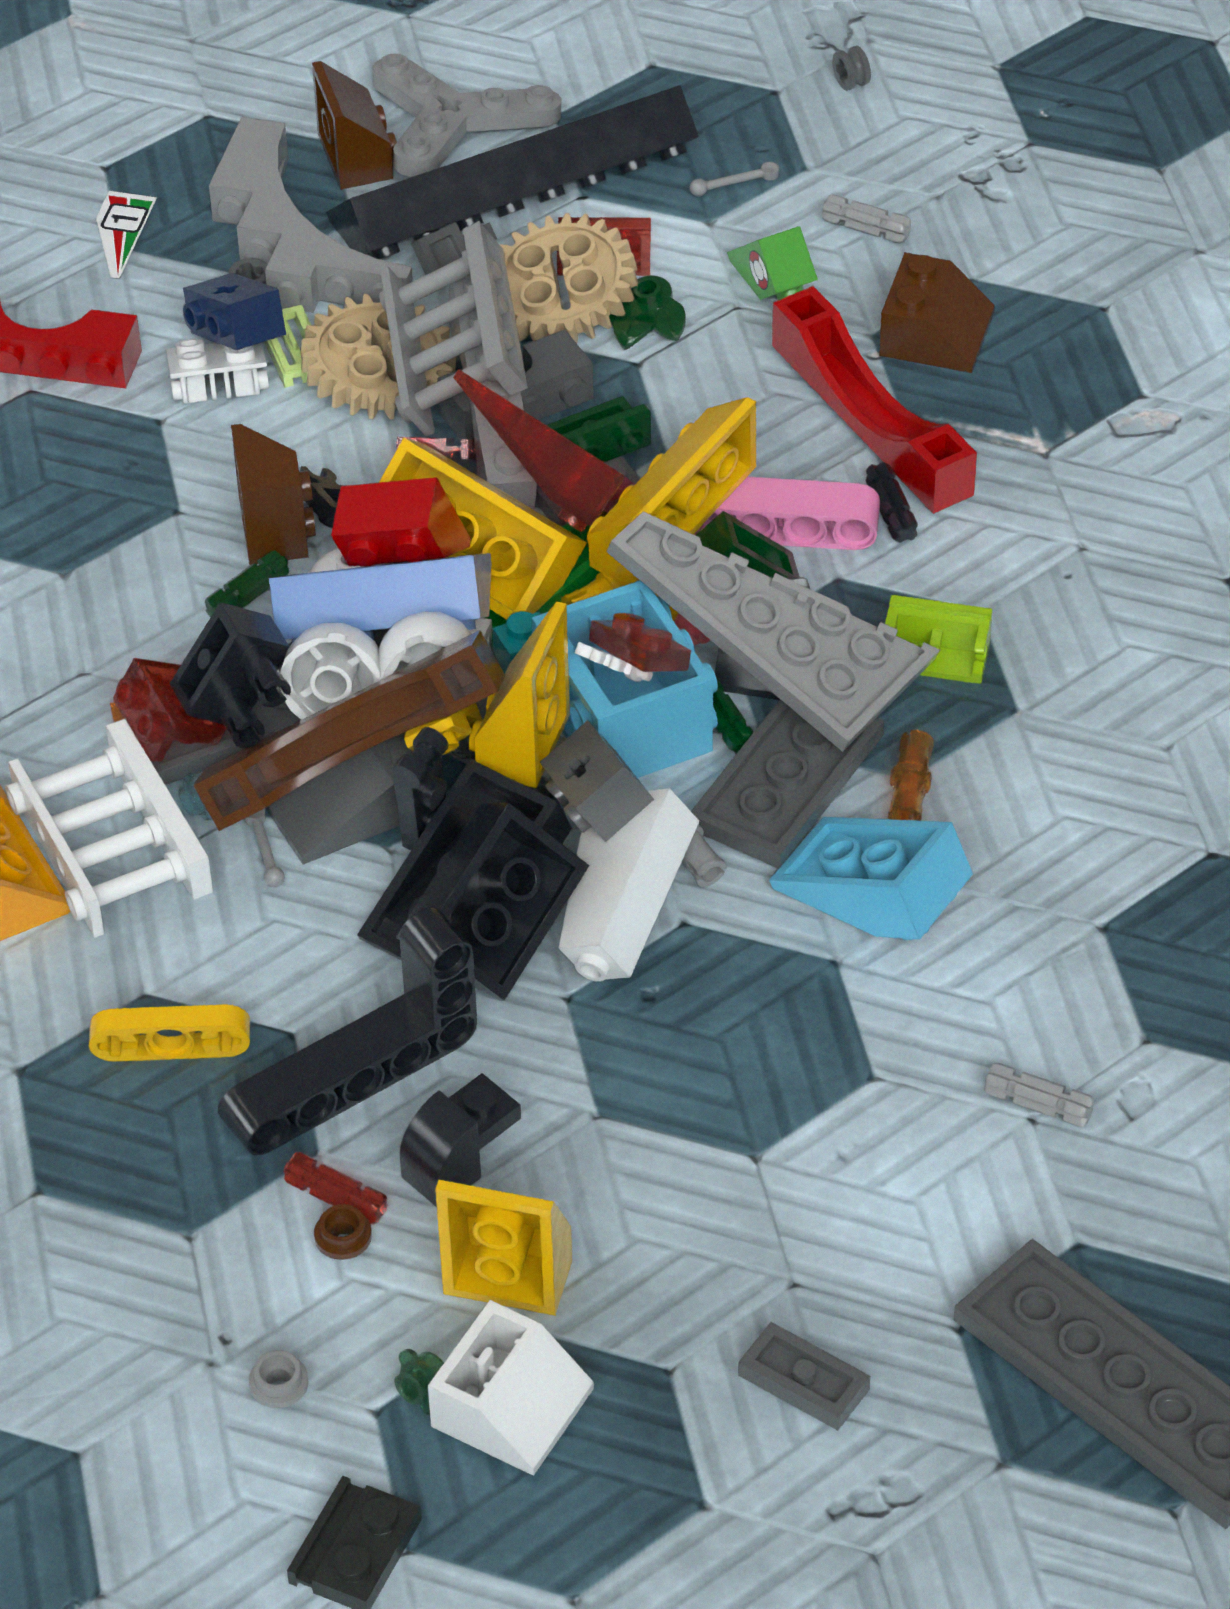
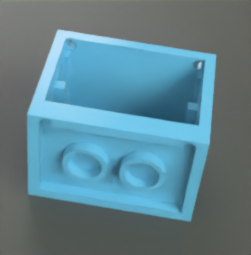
[532,580,718,778]

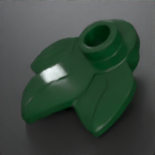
[598,275,686,350]

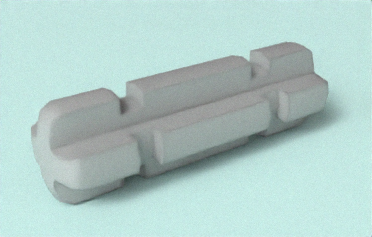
[822,194,911,243]
[985,1063,1094,1127]

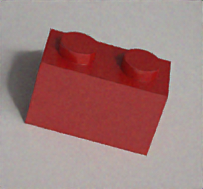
[331,477,471,567]

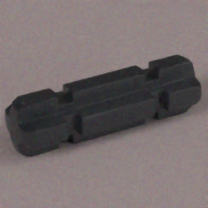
[865,462,918,543]

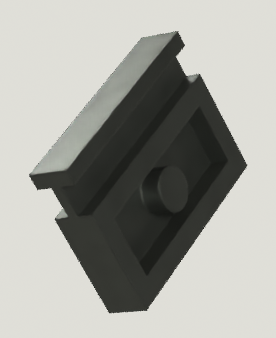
[287,1476,422,1609]

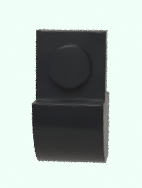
[400,1073,521,1207]

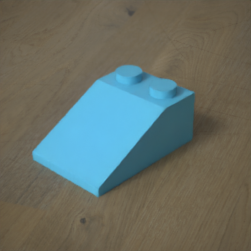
[769,817,973,940]

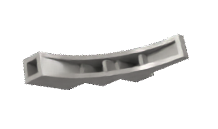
[209,117,413,313]

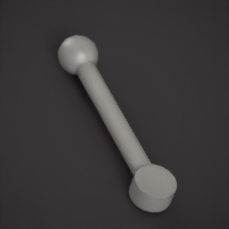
[689,162,779,197]
[245,809,285,887]

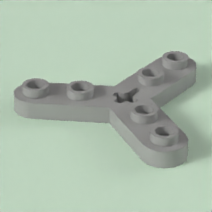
[373,53,562,177]

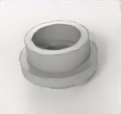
[249,1350,308,1408]

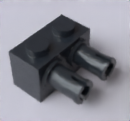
[169,602,291,748]

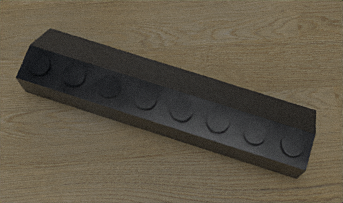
[326,85,699,259]

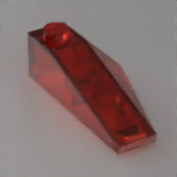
[453,369,635,533]

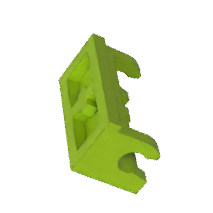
[885,595,992,684]

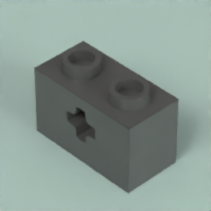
[540,720,654,842]

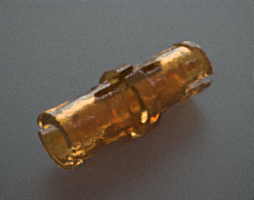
[888,730,934,821]

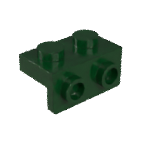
[537,396,651,477]

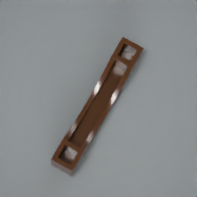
[193,630,505,831]

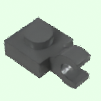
[411,222,497,275]

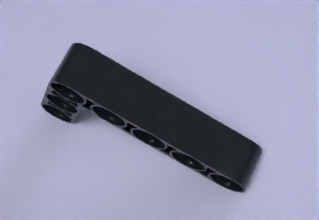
[218,907,477,1155]

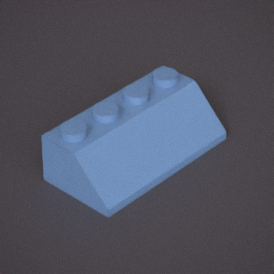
[269,553,492,643]

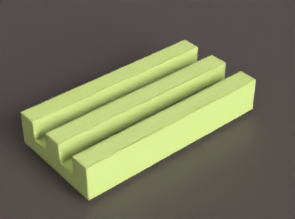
[264,305,311,388]

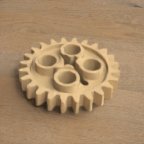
[500,213,638,343]
[301,294,457,419]

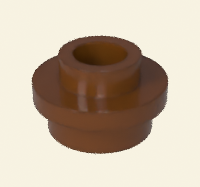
[314,1204,372,1260]

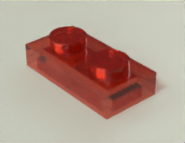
[589,613,691,672]

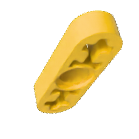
[89,1004,250,1062]

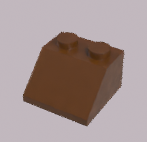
[312,61,397,190]
[879,252,995,373]
[231,424,316,565]

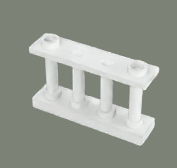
[5,719,213,938]

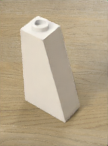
[559,788,700,981]

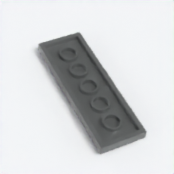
[954,1238,1230,1529]

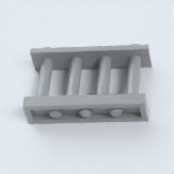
[379,221,528,437]

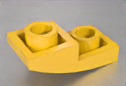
[404,703,483,755]

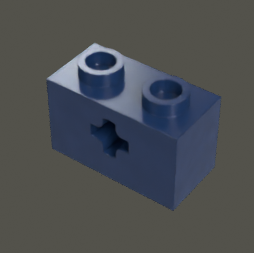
[183,273,286,350]

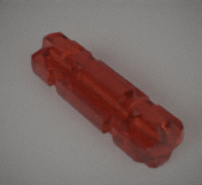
[283,1152,388,1225]

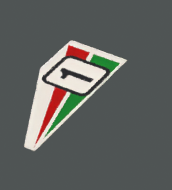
[96,191,157,279]

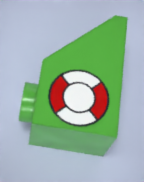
[727,226,818,300]

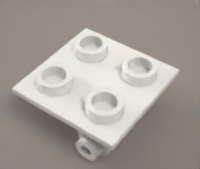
[166,339,269,404]

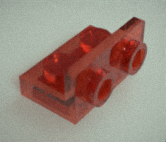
[113,658,226,762]

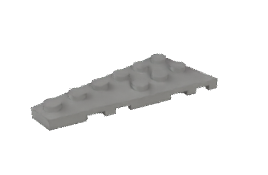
[606,511,940,752]

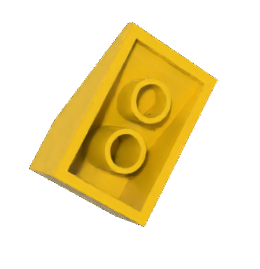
[469,601,570,788]
[435,1180,573,1316]

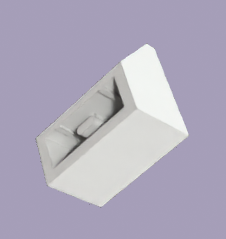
[428,1300,594,1476]

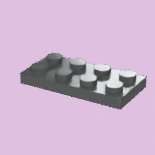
[691,699,884,868]

